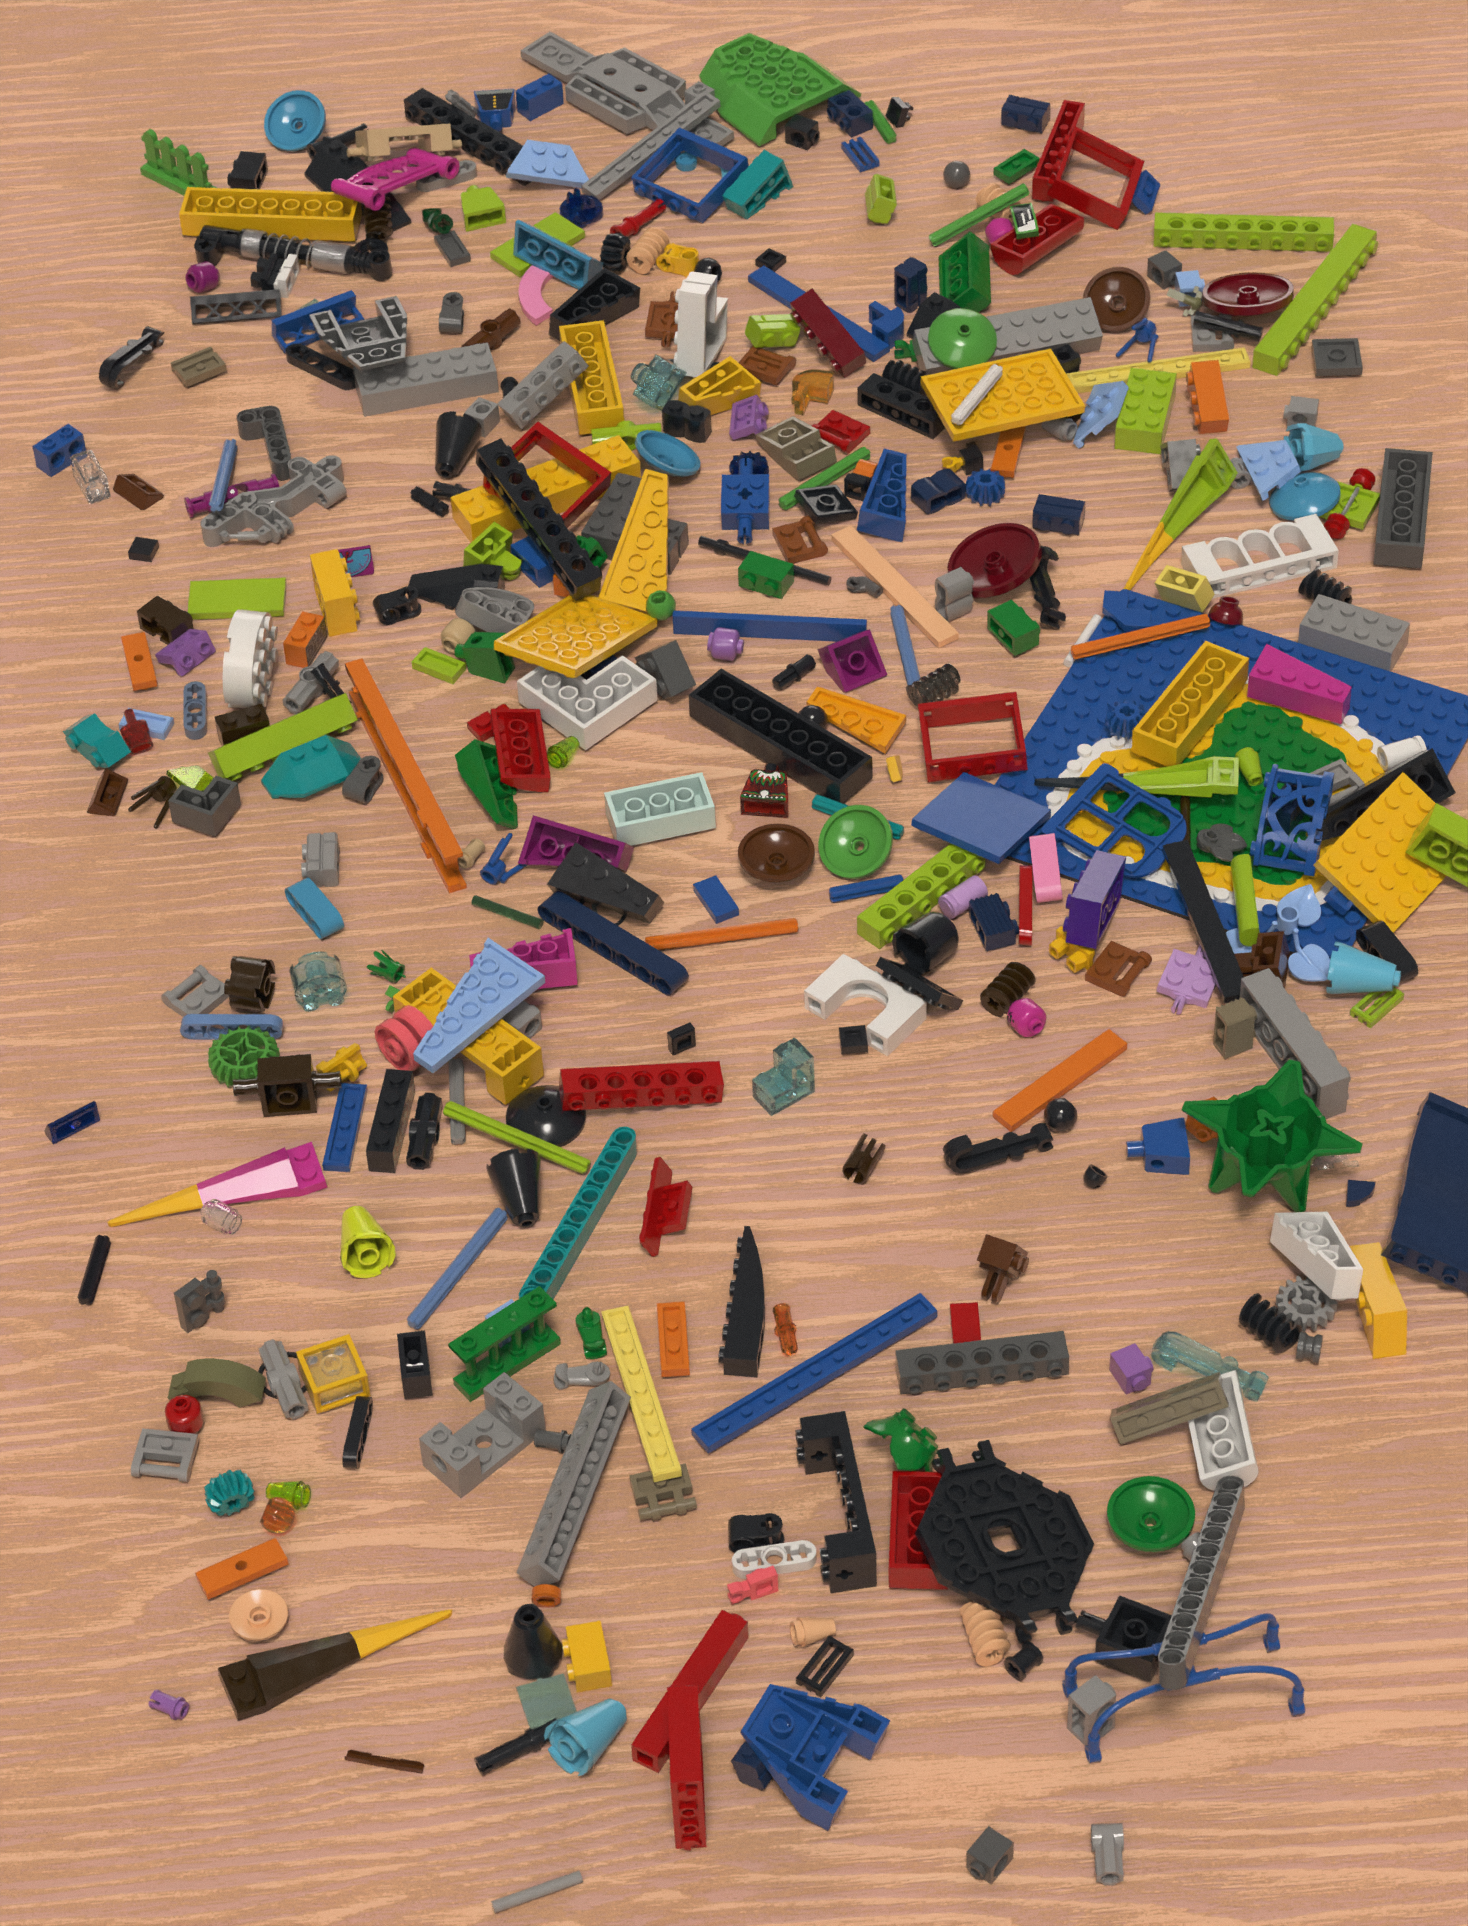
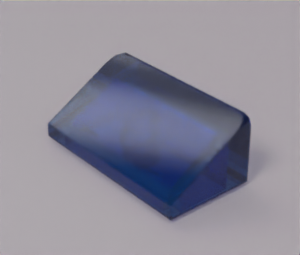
[44,1101,100,1144]

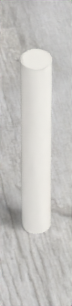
[1063,614,1102,667]

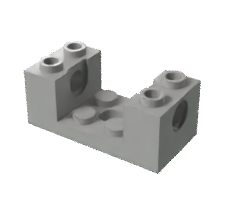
[419,1372,546,1498]

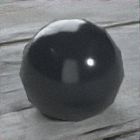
[694,258,722,282]
[798,705,828,729]
[1044,1098,1078,1131]

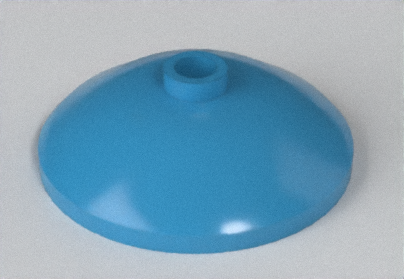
[264,90,326,151]
[635,430,701,477]
[1269,472,1341,521]

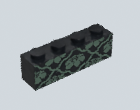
[366,1069,415,1173]

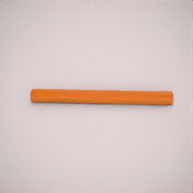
[1071,614,1210,660]
[645,918,798,950]

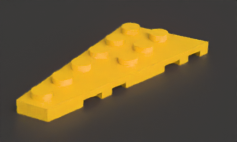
[598,469,669,620]

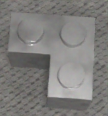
[1160,439,1201,491]

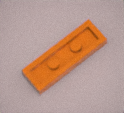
[657,1301,690,1377]

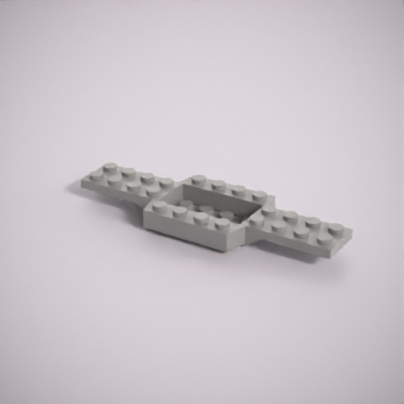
[520,32,734,146]

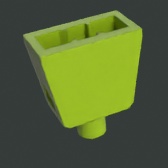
[461,185,506,232]

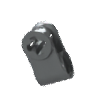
[439,292,464,333]
[342,756,384,804]

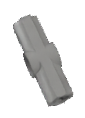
[283,651,339,714]
[259,1339,309,1420]

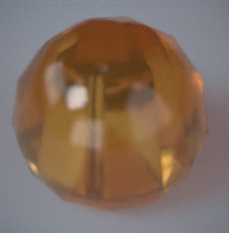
[260,1497,296,1533]

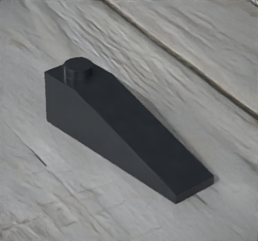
[407,564,505,610]

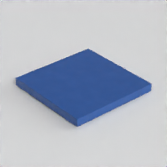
[911,772,1051,864]

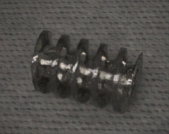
[906,663,960,707]

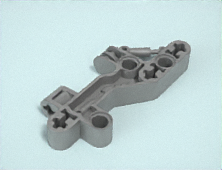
[200,455,347,547]

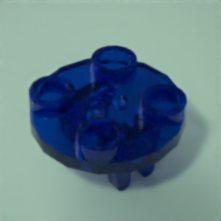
[559,188,603,229]

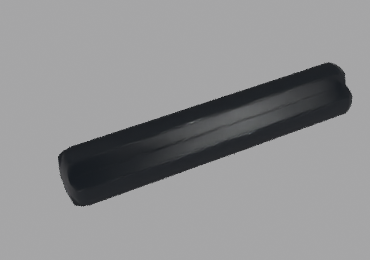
[77,1235,111,1305]

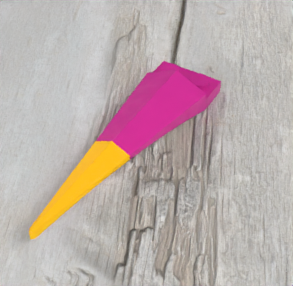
[107,1142,327,1227]

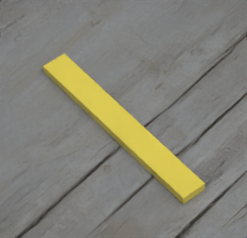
[1066,347,1251,393]
[601,1306,682,1482]

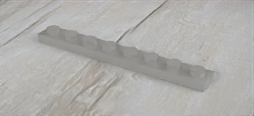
[581,91,721,202]

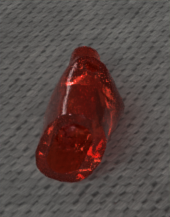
[120,709,153,755]

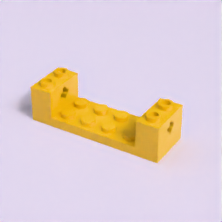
[393,967,544,1105]

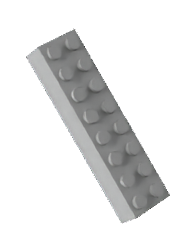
[912,297,1103,375]

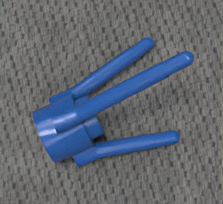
[1116,318,1159,363]
[480,833,527,885]

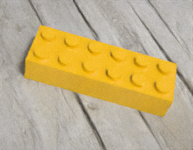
[559,320,624,435]
[1132,641,1249,767]

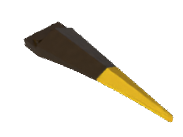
[218,1609,452,1721]

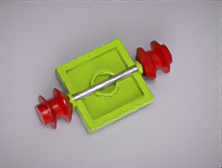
[1318,468,1380,539]

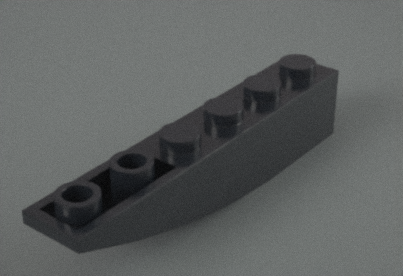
[719,1226,765,1378]

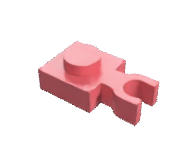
[727,1566,778,1604]

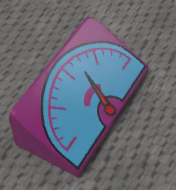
[338,545,374,577]

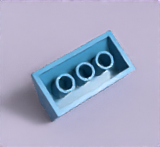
[513,220,603,290]

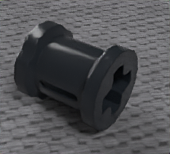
[1004,1641,1044,1681]

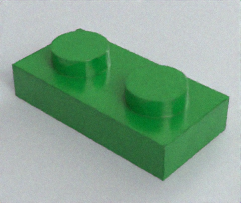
[993,149,1040,184]

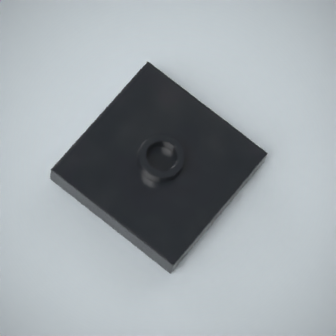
[794,485,858,524]

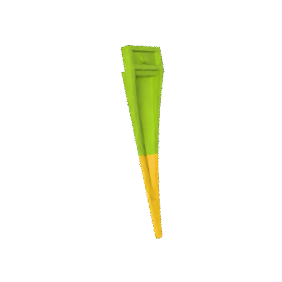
[1124,439,1238,590]

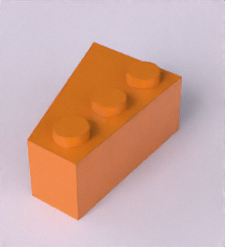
[1186,360,1229,434]

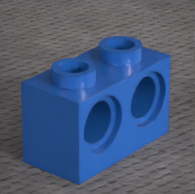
[32,424,87,477]

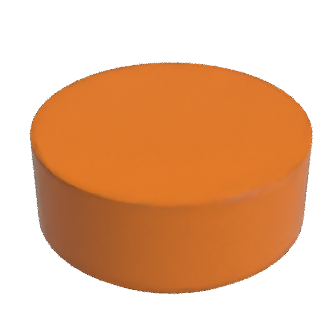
[531,1584,561,1608]

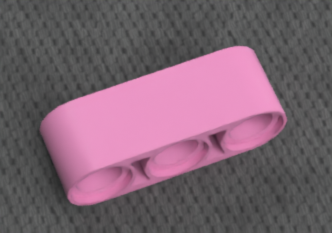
[1029,833,1063,903]

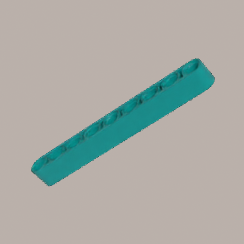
[519,1126,637,1315]

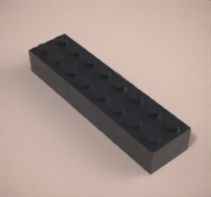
[689,668,873,803]

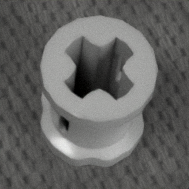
[1231,458,1251,489]

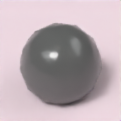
[943,160,971,189]

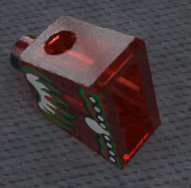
[740,763,789,818]

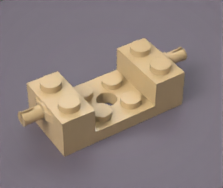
[347,124,462,161]

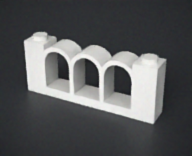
[1181,514,1339,599]

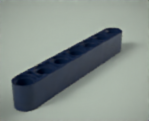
[537,891,689,996]

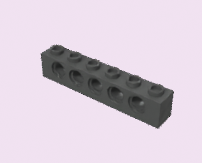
[895,1331,1069,1395]

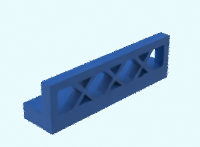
[272,290,364,353]

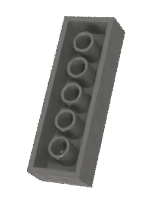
[1373,448,1433,569]

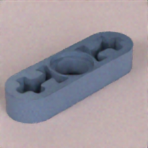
[183,681,207,740]

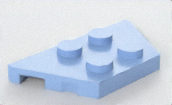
[506,139,589,188]
[1073,381,1129,449]
[1236,440,1301,501]

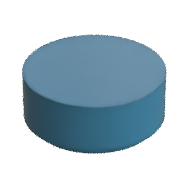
[676,152,697,172]

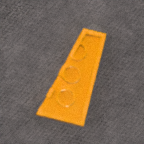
[806,686,906,754]

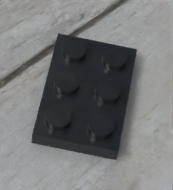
[876,957,964,1010]

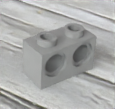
[1067,1675,1116,1745]

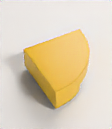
[886,755,903,782]

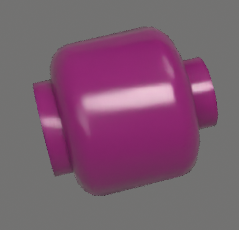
[185,261,220,293]

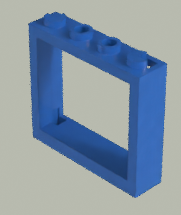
[631,127,749,223]

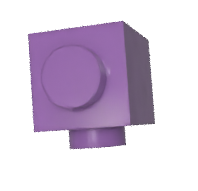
[1109,1343,1154,1395]

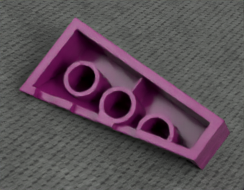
[518,815,634,872]

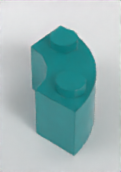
[63,713,131,768]

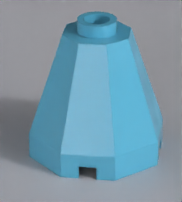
[1283,423,1344,472]

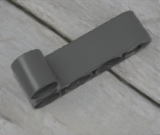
[237,406,291,481]

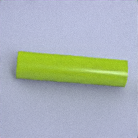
[1230,854,1260,947]

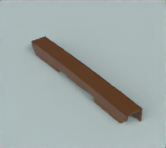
[344,1750,424,1774]

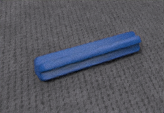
[829,874,904,902]

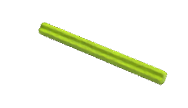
[443,1101,591,1174]

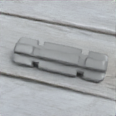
[445,90,477,118]

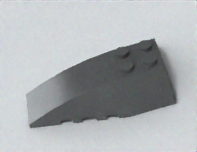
[309,296,407,371]

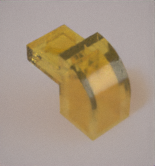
[791,369,834,416]

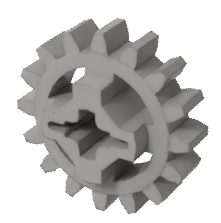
[1276,1276,1338,1332]

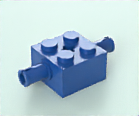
[721,458,770,544]

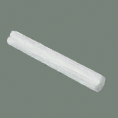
[951,364,1003,425]

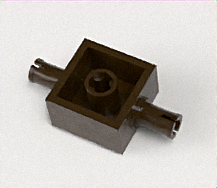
[233,1054,342,1117]

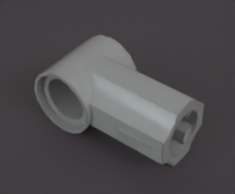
[1091,1823,1124,1886]

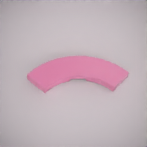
[519,265,554,325]

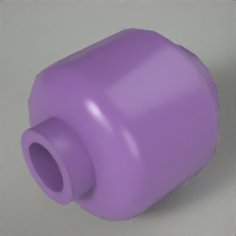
[707,627,744,661]

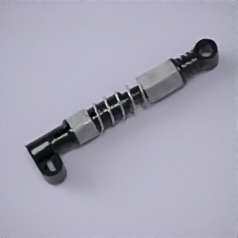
[194,225,393,281]

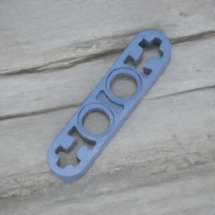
[180,1014,283,1040]

